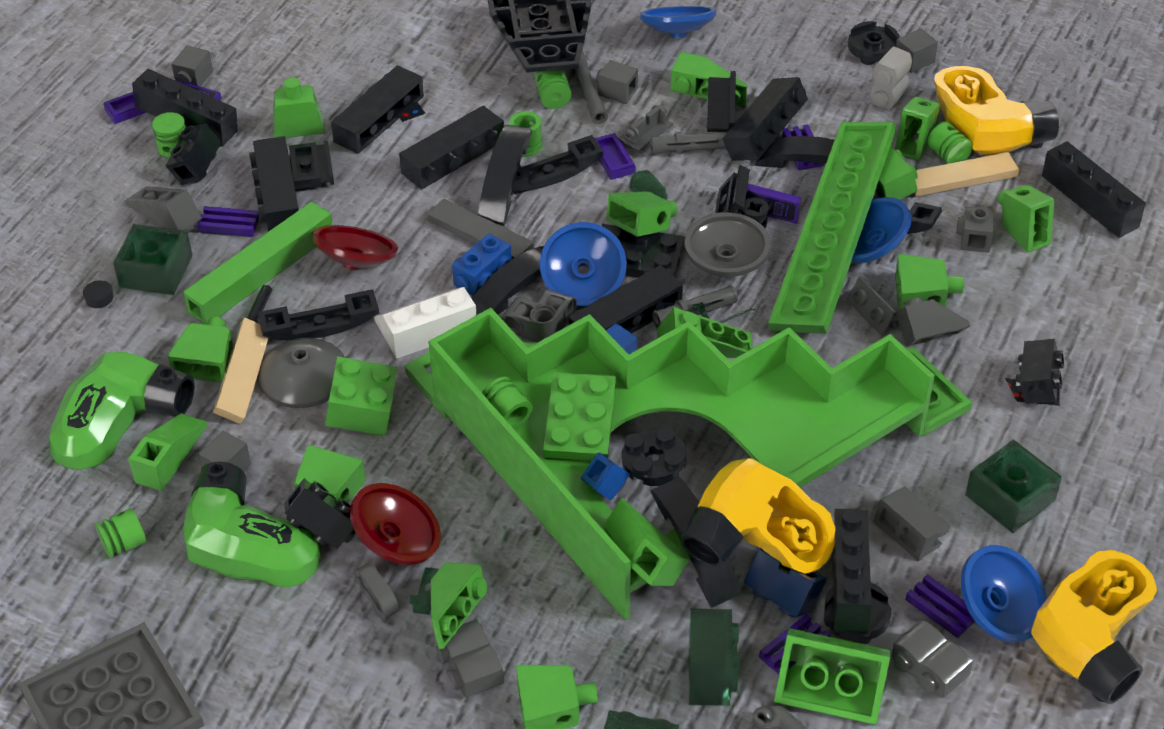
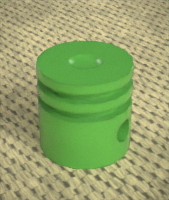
[535,69,571,109]
[509,111,542,157]
[152,112,186,158]
[927,122,973,164]
[482,377,533,429]
[94,508,147,559]

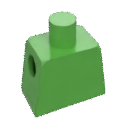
[272,77,325,138]
[895,97,940,161]
[997,185,1054,253]
[606,192,677,237]
[895,254,964,311]
[168,317,233,383]
[294,445,366,502]
[516,665,598,729]

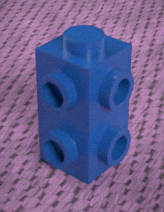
[452,233,512,296]

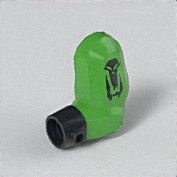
[49,352,195,469]
[183,461,322,587]

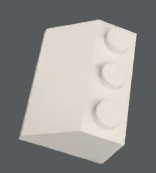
[374,287,476,359]

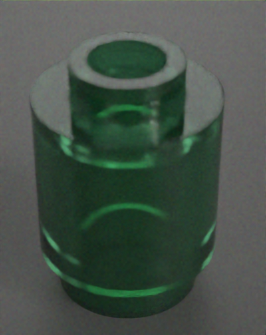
[629,170,668,200]

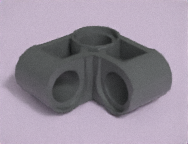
[501,289,577,343]

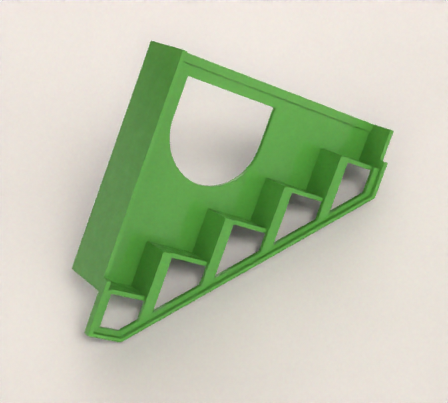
[404,308,935,620]

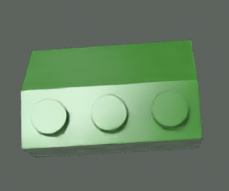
[774,628,890,725]

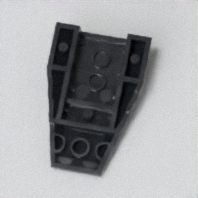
[487,0,591,73]

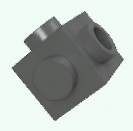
[956,206,994,253]

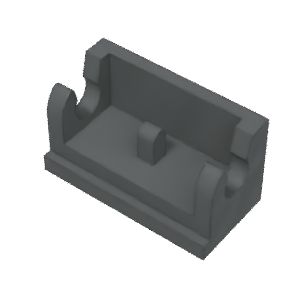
[873,486,951,561]

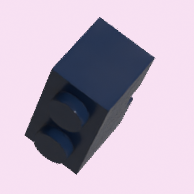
[743,548,828,617]

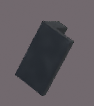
[707,71,736,132]

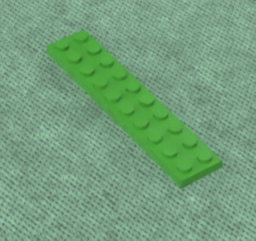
[768,122,896,334]

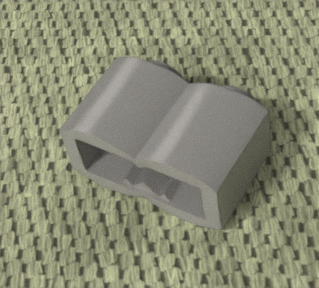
[870,46,912,111]

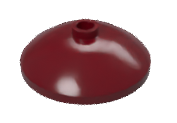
[312,225,398,270]
[350,483,441,565]

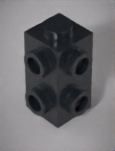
[165,123,221,185]
[1016,339,1064,404]
[284,478,356,549]

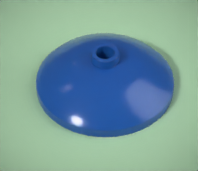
[640,6,716,38]
[851,197,911,264]
[540,222,627,307]
[961,545,1047,643]

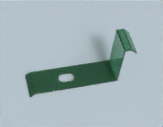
[692,302,755,323]
[409,567,439,614]

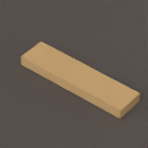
[914,152,1019,197]
[213,317,269,424]

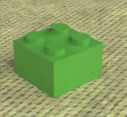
[325,356,398,436]

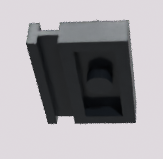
[289,141,334,189]
[715,165,750,214]

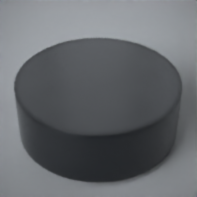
[83,280,114,308]

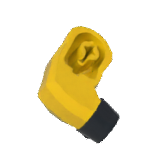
[934,66,1059,156]
[680,458,835,574]
[1031,550,1157,704]

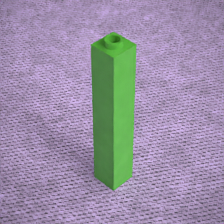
[183,202,333,325]

